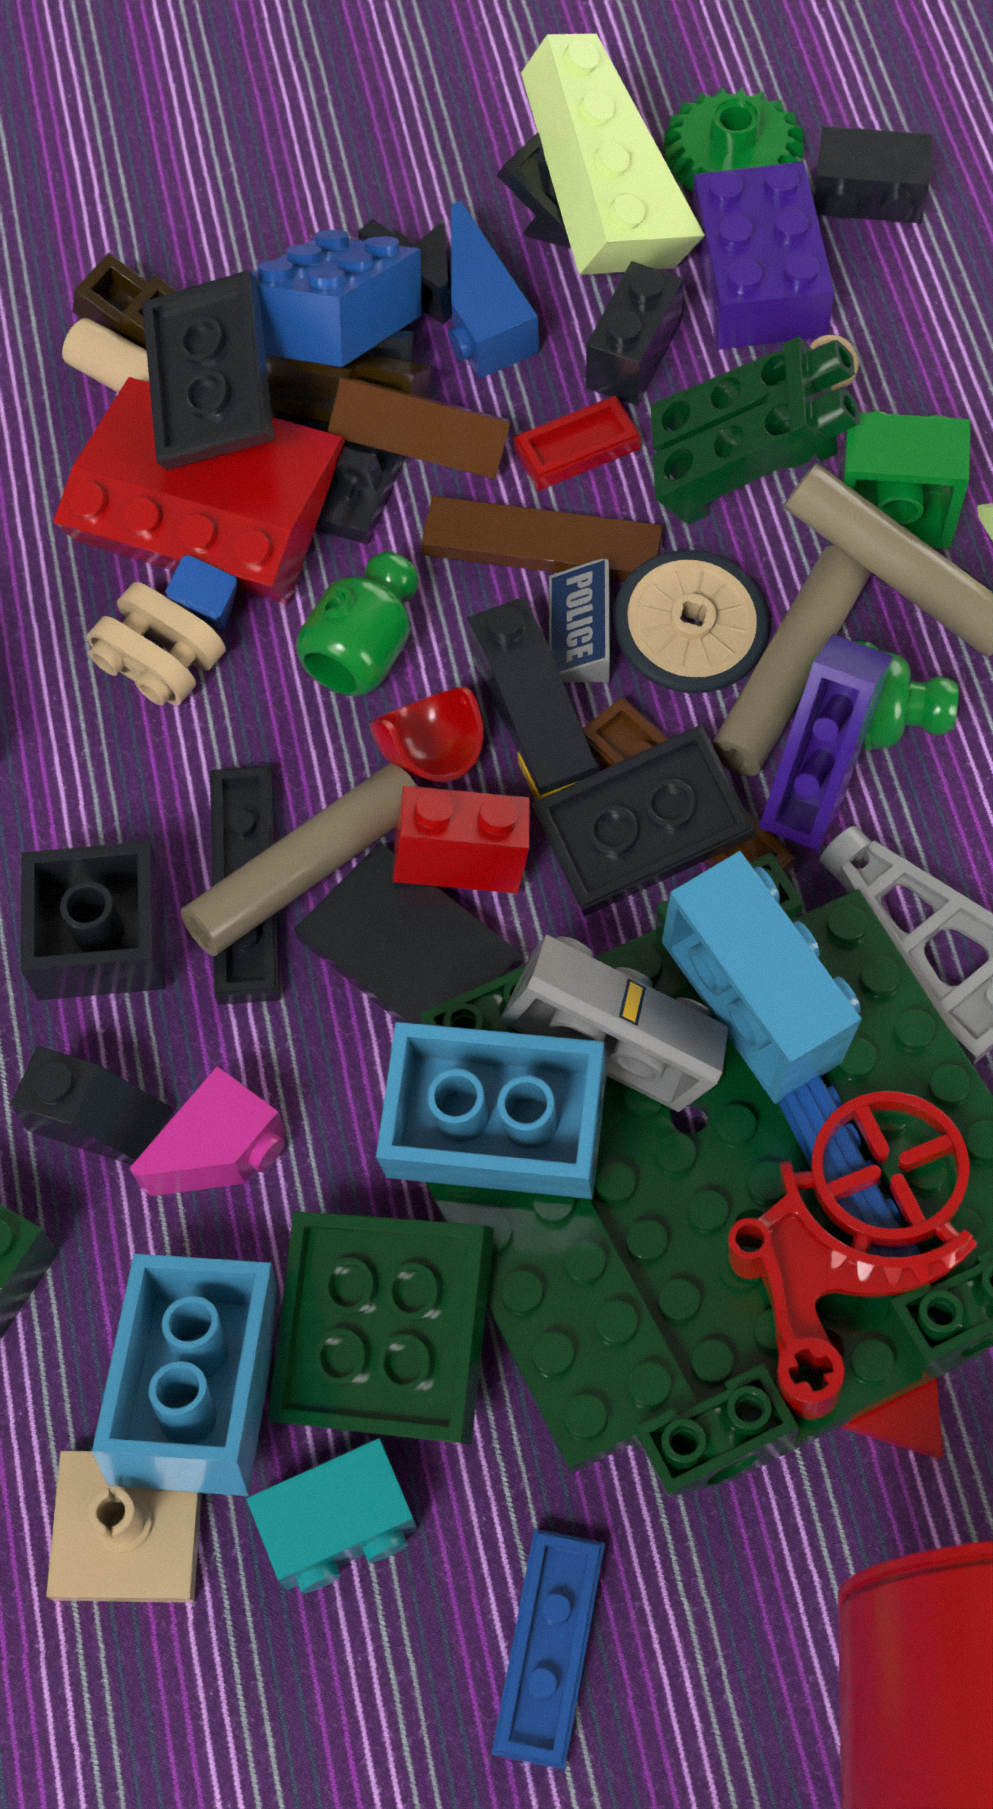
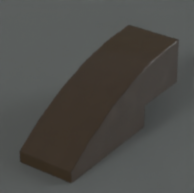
[72,252,176,350]
[266,354,431,423]

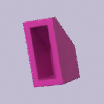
[129,1066,286,1197]

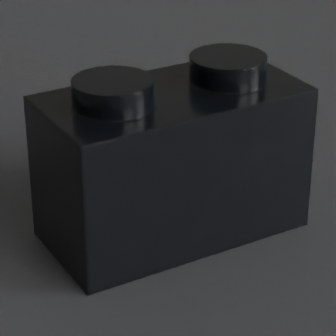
[814,126,933,224]
[586,261,684,406]

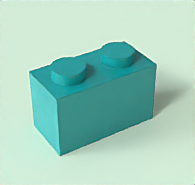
[246,1439,418,1594]

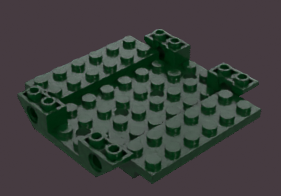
[420,852,993,1497]

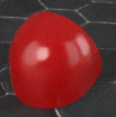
[369,686,484,782]

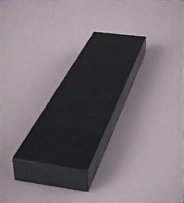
[210,765,281,1005]

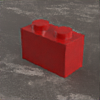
[393,786,529,894]

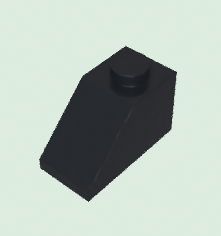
[10,1045,173,1165]

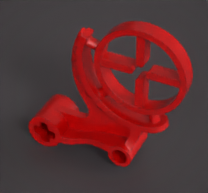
[729,1091,978,1420]

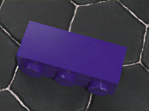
[759,634,894,851]

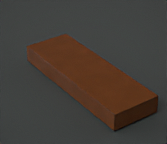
[327,375,510,479]

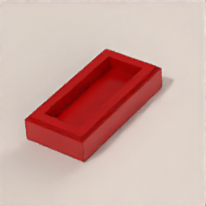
[513,395,641,491]

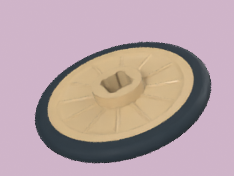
[613,550,769,693]

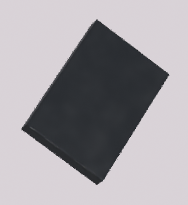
[142,270,274,470]
[531,724,756,917]
[294,842,522,1025]

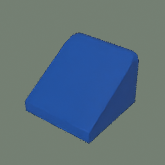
[165,555,237,632]

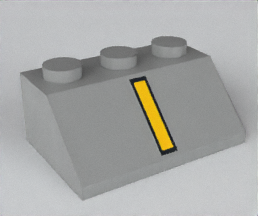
[499,934,728,1112]

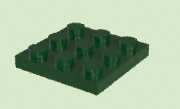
[267,1211,494,1444]

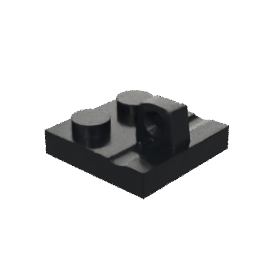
[294,416,406,545]

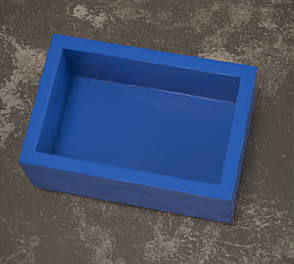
[252,230,422,367]

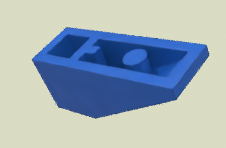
[448,201,539,379]

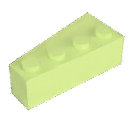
[521,34,705,275]

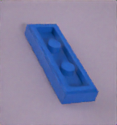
[491,1529,605,1771]

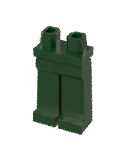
[651,336,860,525]

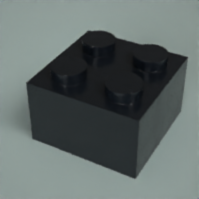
[21,841,165,1001]

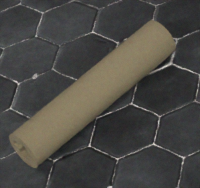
[783,462,993,658]
[711,545,871,776]
[181,763,417,956]

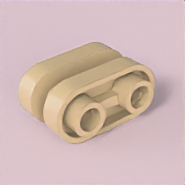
[87,582,226,706]

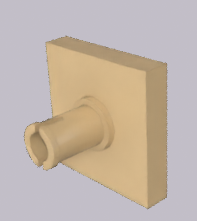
[46,1451,202,1603]

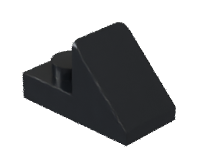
[496,132,571,249]
[358,218,451,325]

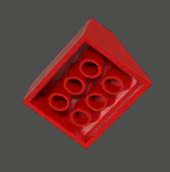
[53,377,345,605]

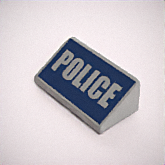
[549,559,610,682]

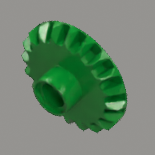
[664,87,804,192]

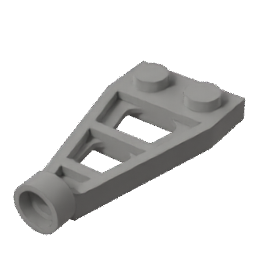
[819,826,993,1065]

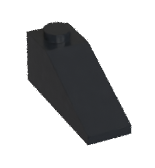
[466,597,598,795]

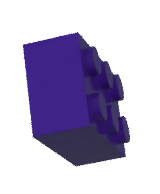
[692,161,834,350]

